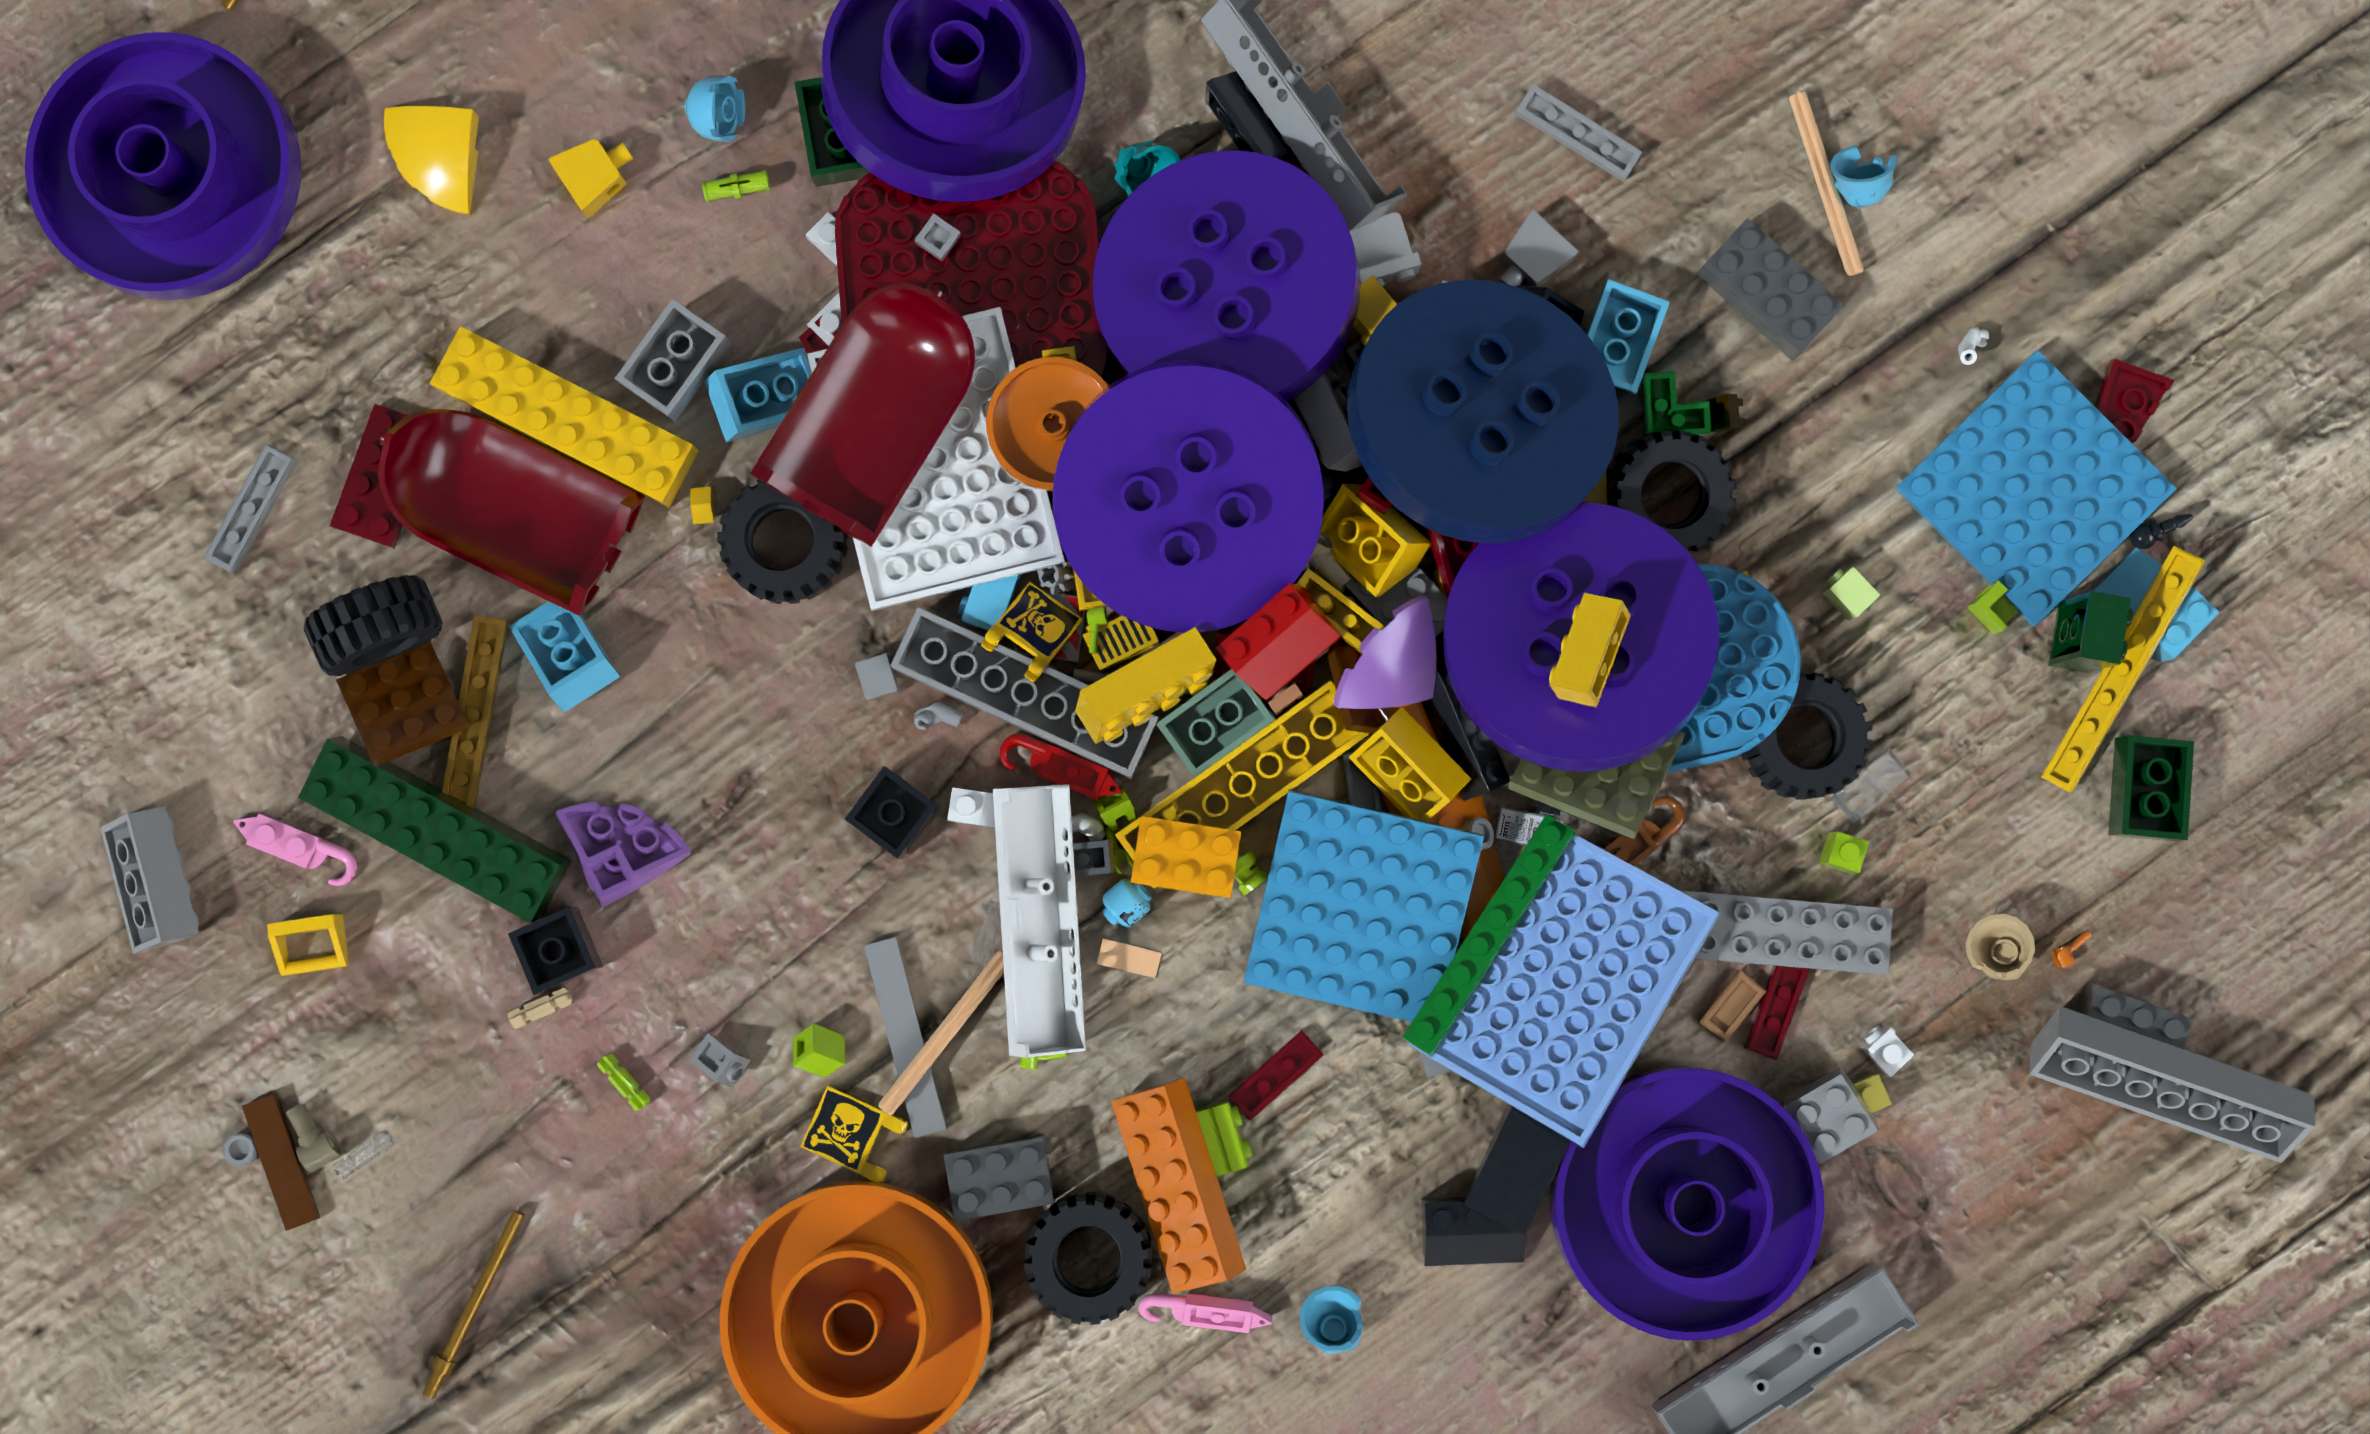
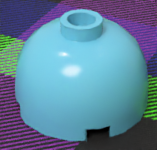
[684,75,746,142]

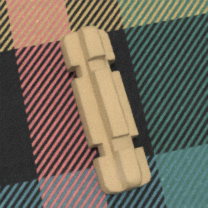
[507,987,573,1029]

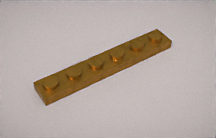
[442,615,509,808]

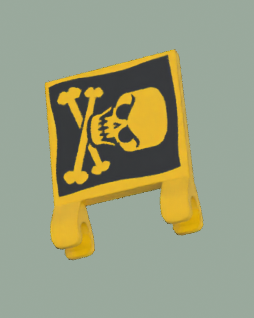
[981,582,1083,682]
[800,1086,909,1182]

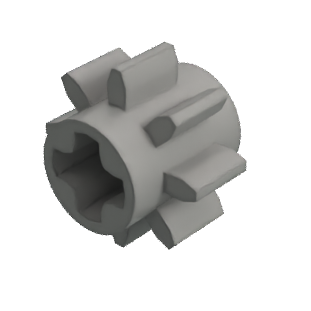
[1037,553,1075,594]

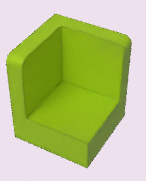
[1966,580,2017,634]
[793,1023,845,1078]

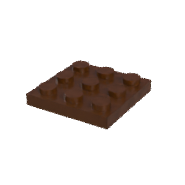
[336,642,469,767]

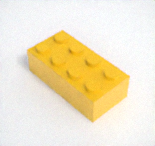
[1075,627,1216,744]

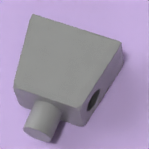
[1498,210,1579,287]

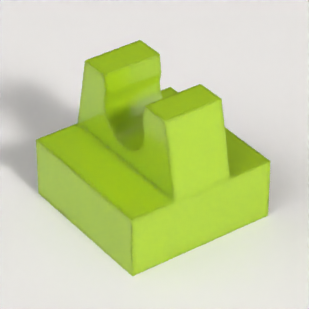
[1093,786,1136,832]

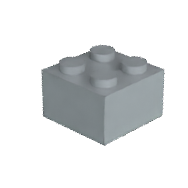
[1783,1066,1878,1164]

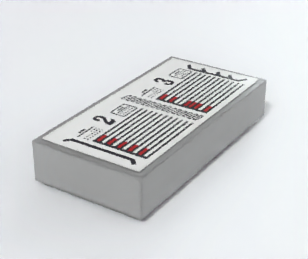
[1494,807,1565,846]

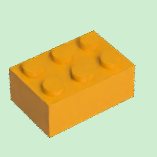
[1131,816,1241,898]

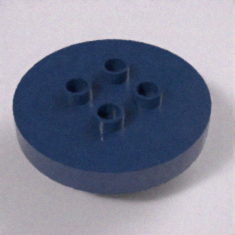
[1347,280,1619,543]

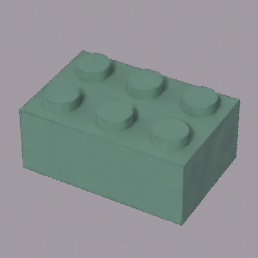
[1156,669,1279,778]

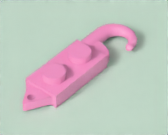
[233,813,357,886]
[1138,1293,1272,1333]

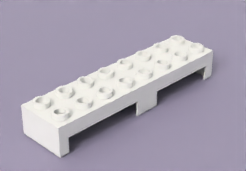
[993,784,1086,1058]

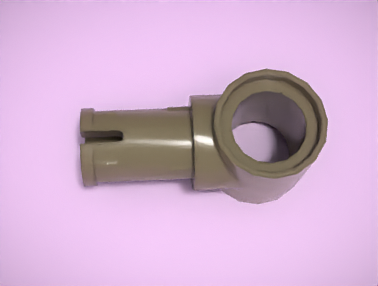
[1303,530,1352,591]
[285,1103,342,1173]

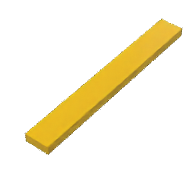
[2041,546,2205,794]

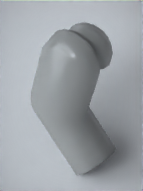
[914,702,964,730]

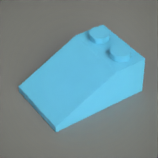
[1586,279,1670,394]
[704,347,812,442]
[2093,547,2220,662]
[509,601,620,713]

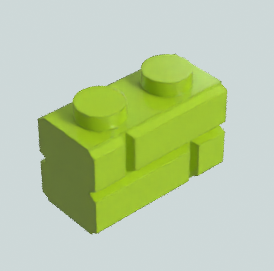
[1196,1100,1253,1177]

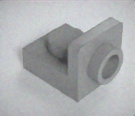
[689,1033,750,1087]

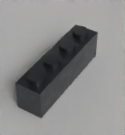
[1421,665,1510,801]

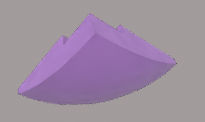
[1333,595,1437,709]
[556,802,691,908]

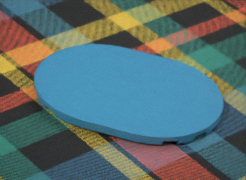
[1667,564,1801,774]

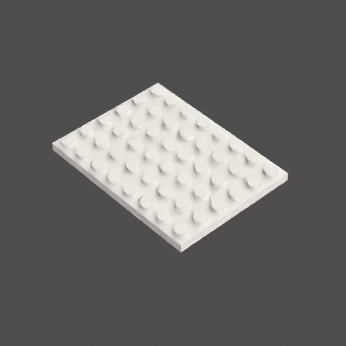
[807,307,1065,611]

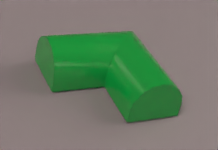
[1641,371,1711,435]

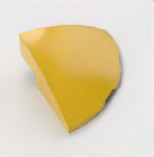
[384,106,479,215]

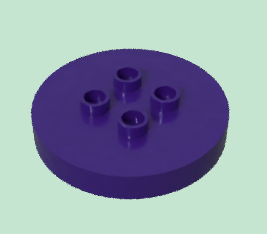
[821,0,1086,202]
[25,32,301,300]
[1093,150,1361,402]
[1053,360,1324,633]
[1443,502,1719,772]
[1550,1066,1825,1341]

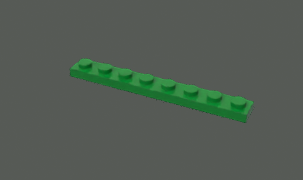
[1402,814,1575,1057]

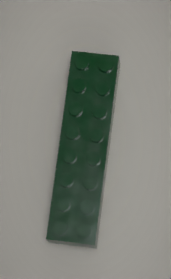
[298,736,572,923]

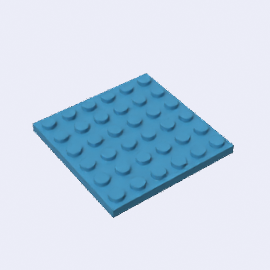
[1894,350,2177,627]
[1243,790,1484,1022]

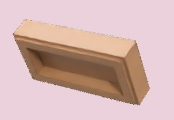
[1698,970,1766,1043]

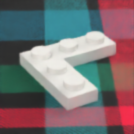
[806,212,842,346]

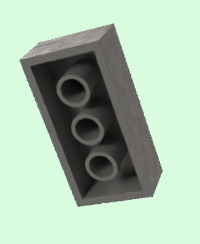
[1697,218,1844,360]

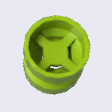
[1234,851,1269,896]

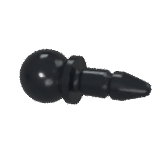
[2130,514,2193,549]

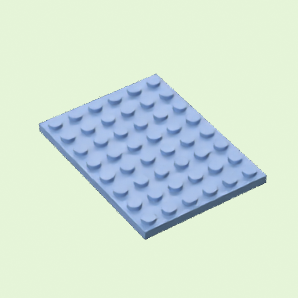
[1408,817,1720,1148]

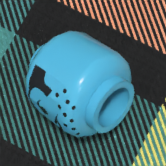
[1102,878,1152,927]

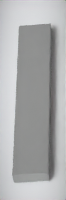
[864,937,947,1138]

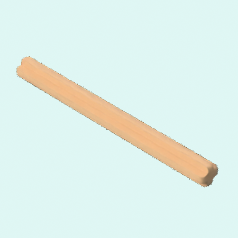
[1789,91,1864,276]
[878,950,1004,1115]

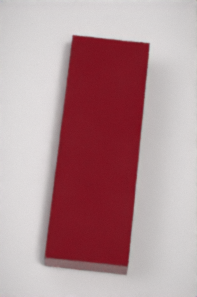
[1744,965,1810,1060]
[1228,1030,1324,1121]

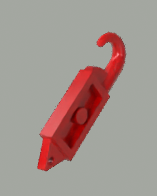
[999,733,1123,800]

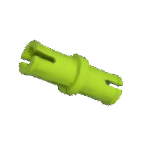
[702,169,770,202]

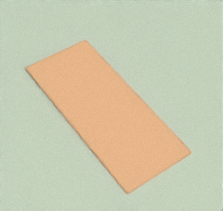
[1097,939,1162,978]

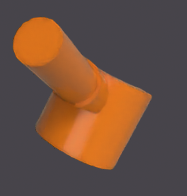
[2052,930,2092,968]

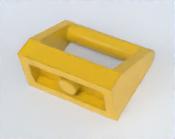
[267,914,349,976]

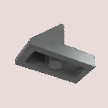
[1066,840,1115,877]

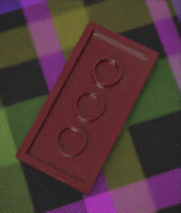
[329,404,408,549]

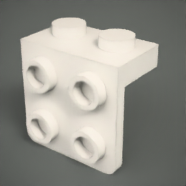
[1350,212,1421,287]

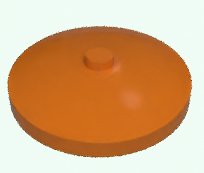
[986,357,1108,491]

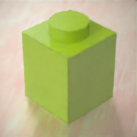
[1819,832,1869,874]

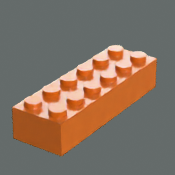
[1111,1077,1247,1294]

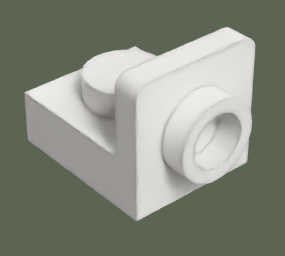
[1860,1025,1914,1078]

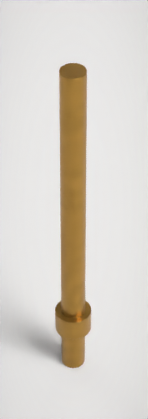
[422,1210,525,1399]

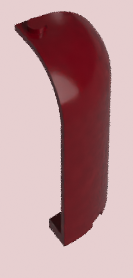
[750,282,975,547]
[378,409,645,616]

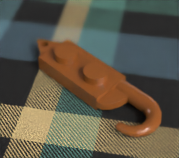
[1602,796,1685,867]

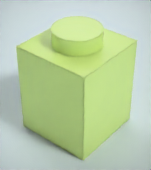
[1822,567,1880,621]

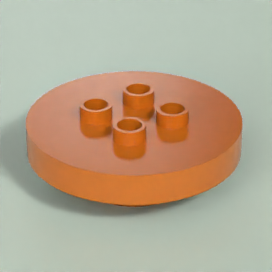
[719,1181,993,1434]

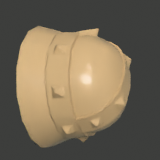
[1966,914,2035,980]

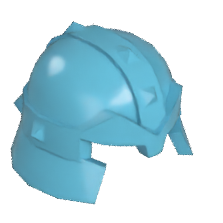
[1830,145,1897,209]
[1300,1286,1364,1355]

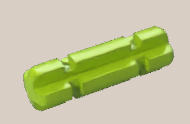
[597,1053,651,1111]

